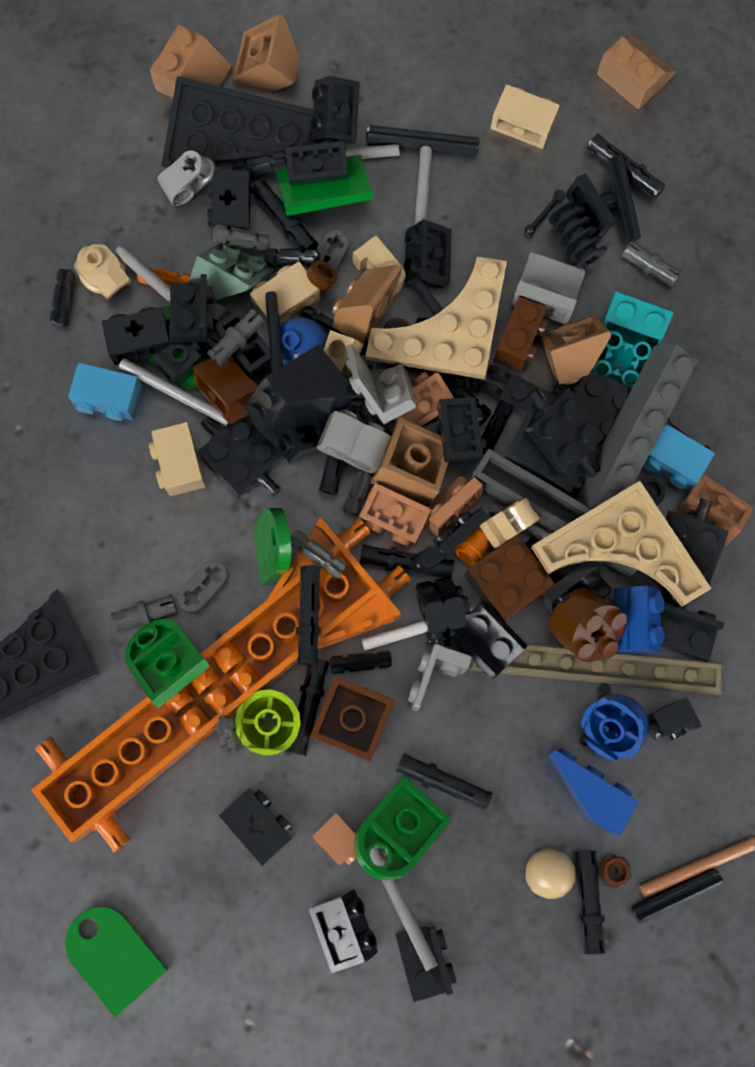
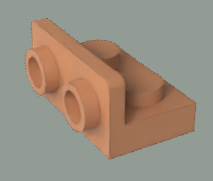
[394,371,454,427]
[676,473,754,546]
[425,476,483,536]
[359,483,432,547]

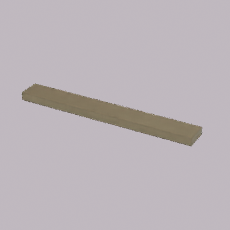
[470,643,723,695]

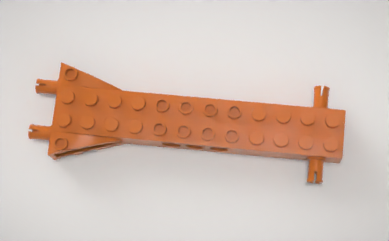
[31,517,411,853]

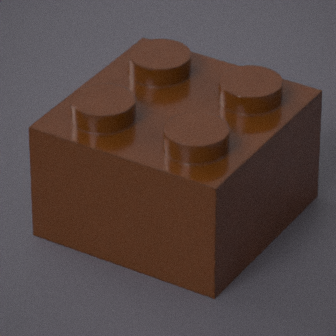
[464,534,555,622]
[310,676,395,762]

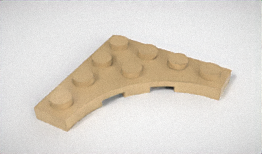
[365,257,507,379]
[531,481,711,607]

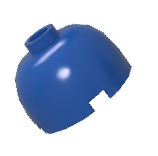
[280,317,329,365]
[581,694,649,760]

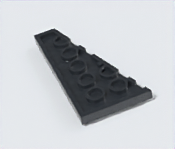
[161,76,325,167]
[0,589,99,723]

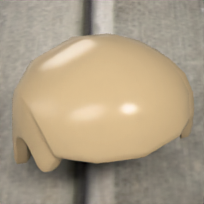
[526,848,576,899]

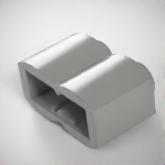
[317,409,391,473]

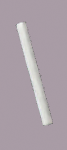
[361,603,479,651]

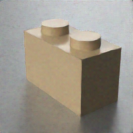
[490,84,560,149]
[250,261,320,326]
[148,422,205,497]

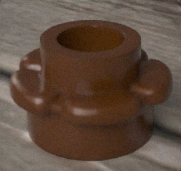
[599,854,631,888]

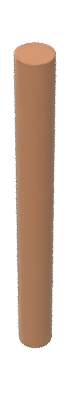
[639,835,755,897]

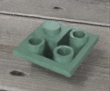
[188,242,274,301]

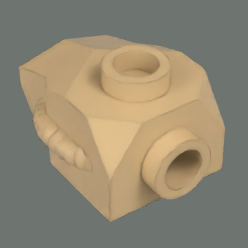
[74,244,131,300]

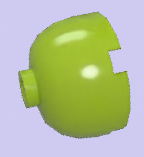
[235,689,301,756]

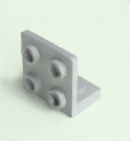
[511,252,585,324]
[345,344,416,424]
[407,644,472,712]

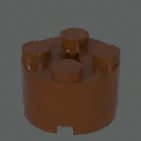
[550,588,627,662]

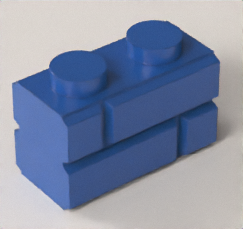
[614,586,665,654]

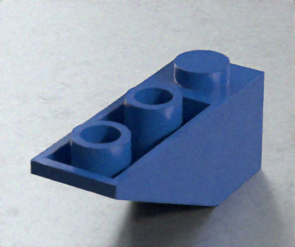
[547,748,639,836]

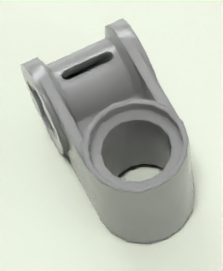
[157,150,216,206]

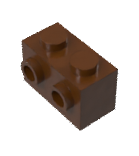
[493,296,548,372]
[193,357,259,425]

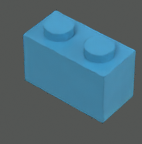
[68,363,143,421]
[643,423,715,490]

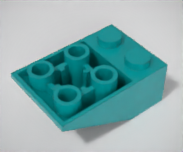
[592,290,674,389]

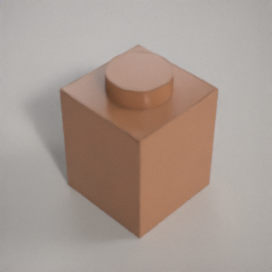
[312,812,356,866]

